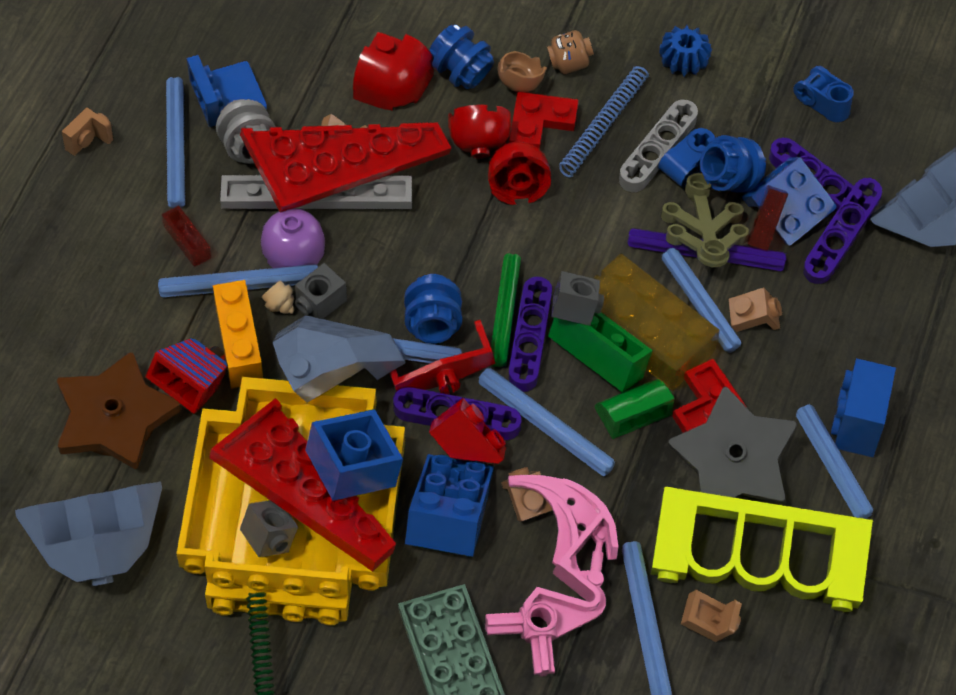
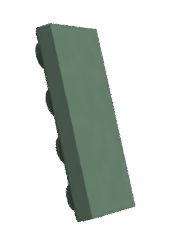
[398,584,505,695]

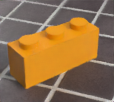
[213,280,263,389]

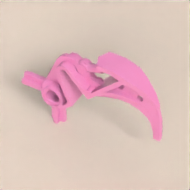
[485,475,618,676]

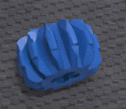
[659,25,712,77]

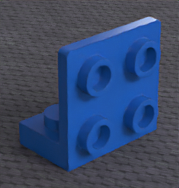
[187,55,267,127]
[741,157,837,245]

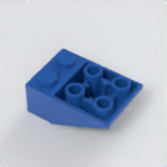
[405,454,494,557]

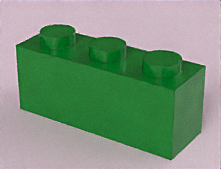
[548,312,653,392]

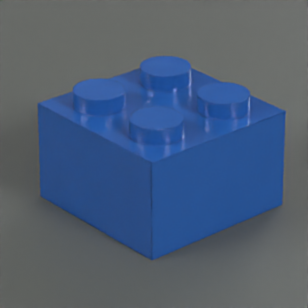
[830,358,896,457]
[305,409,403,501]

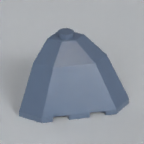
[871,147,956,247]
[273,315,406,403]
[15,482,162,586]

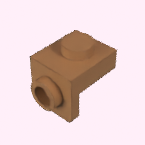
[728,288,782,332]
[501,467,552,521]
[681,590,742,642]

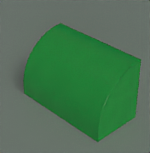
[594,379,675,439]

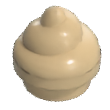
[261,280,294,314]

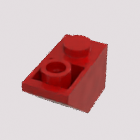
[429,398,506,464]

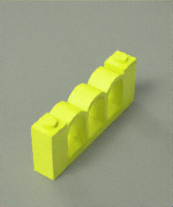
[651,487,873,612]

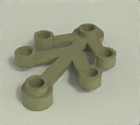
[661,173,749,267]

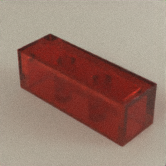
[747,185,788,251]
[161,205,211,267]

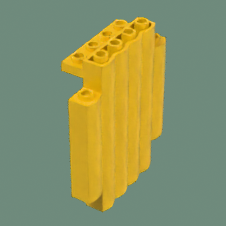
[177,377,405,625]

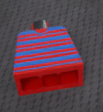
[145,338,228,414]

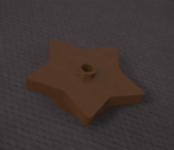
[57,352,181,469]

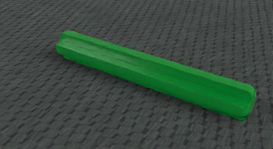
[491,253,521,368]

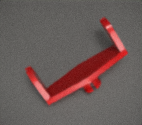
[390,319,495,394]

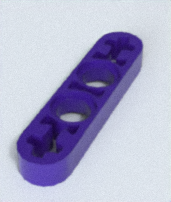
[769,138,868,224]
[803,178,882,284]
[508,277,552,392]
[393,387,521,440]

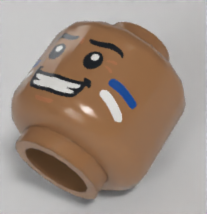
[547,30,594,74]

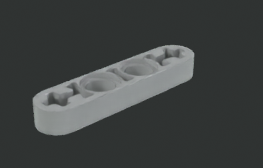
[619,100,698,192]

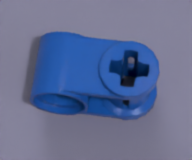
[793,66,854,122]
[658,128,715,188]

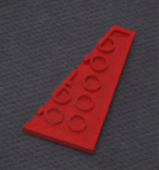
[240,122,451,213]
[209,398,396,572]

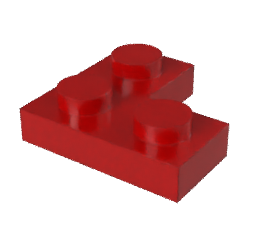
[509,92,579,149]
[672,359,746,433]

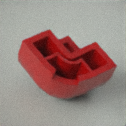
[353,32,434,111]

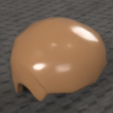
[498,51,547,92]

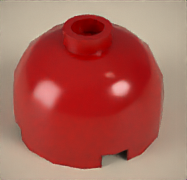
[448,105,511,159]
[488,141,551,205]

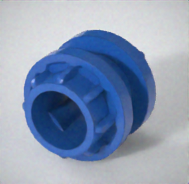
[429,24,494,89]
[700,135,766,193]
[404,274,462,344]

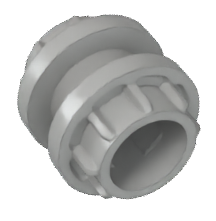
[216,99,276,164]

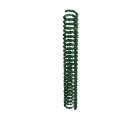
[246,592,275,695]

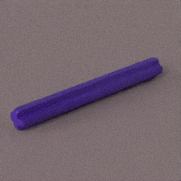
[628,228,786,271]

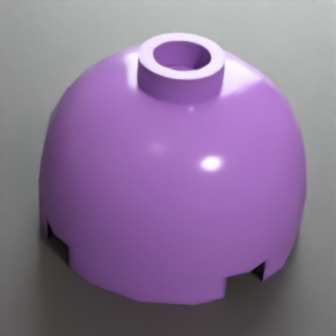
[261,208,325,268]

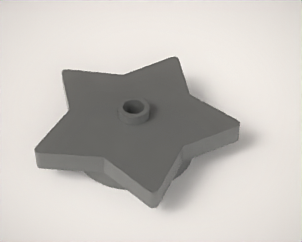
[668,387,796,503]

